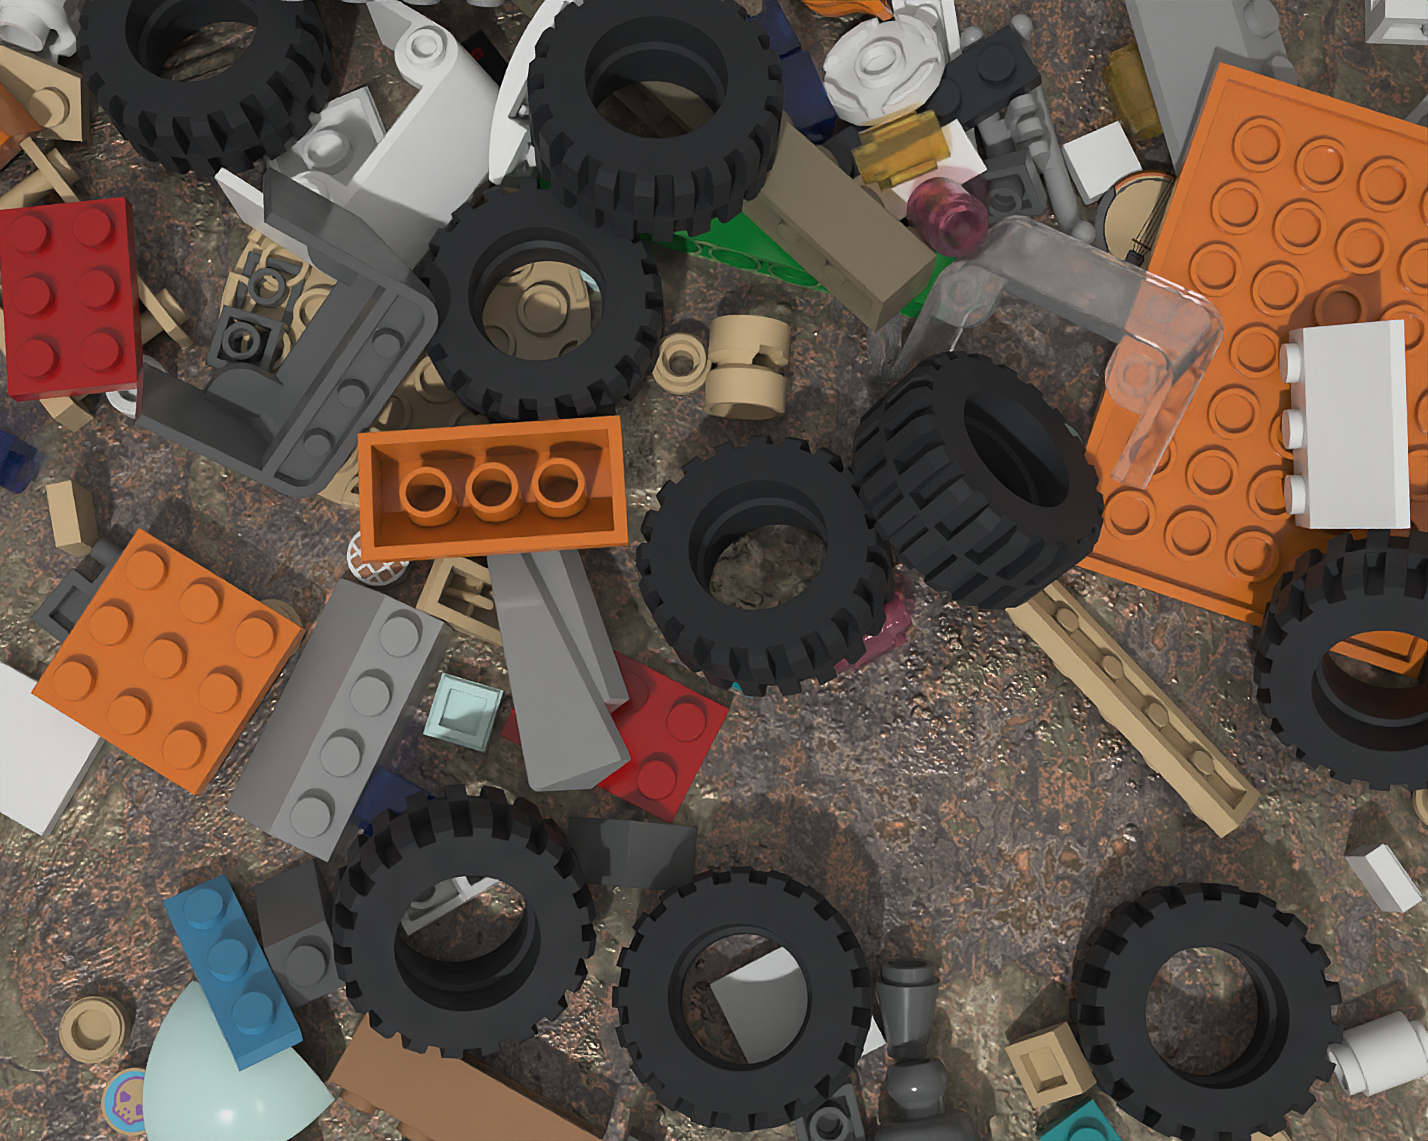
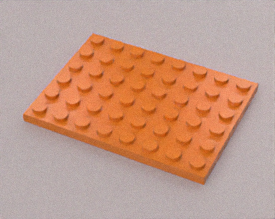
[1076,62,1428,679]

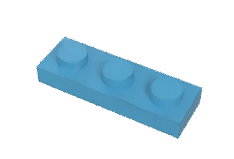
[163,873,303,1072]

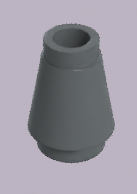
[875,958,941,1060]

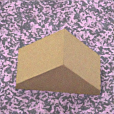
[416,557,503,648]

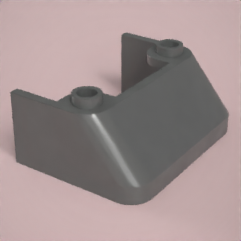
[135,166,438,498]

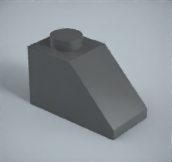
[254,859,346,1010]

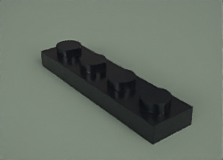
[821,25,1042,179]

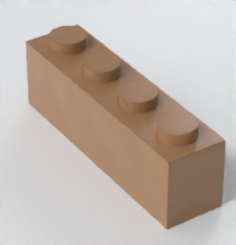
[328,1012,606,1141]

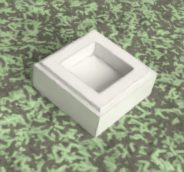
[1061,121,1143,206]
[1344,843,1422,913]

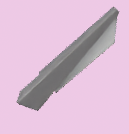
[486,549,631,792]

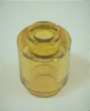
[1100,43,1164,141]
[851,109,951,193]

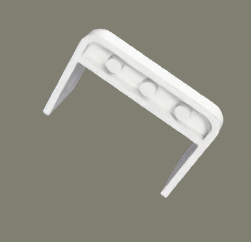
[215,0,500,282]

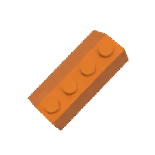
[357,415,629,564]

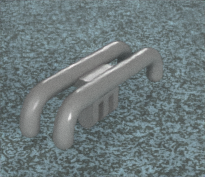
[960,14,1096,262]

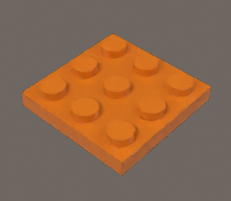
[31,528,307,796]

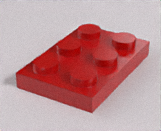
[0,197,143,402]
[500,649,730,824]

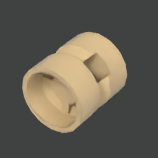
[704,315,791,422]

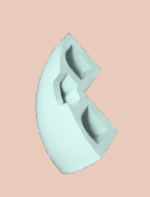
[143,980,335,1141]

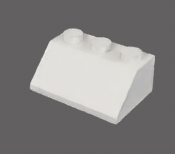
[1279,319,1410,529]

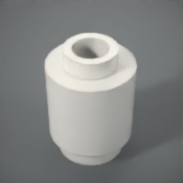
[1327,1011,1428,1097]

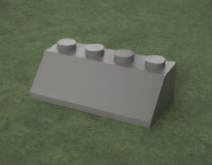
[1124,0,1298,176]
[226,577,455,862]

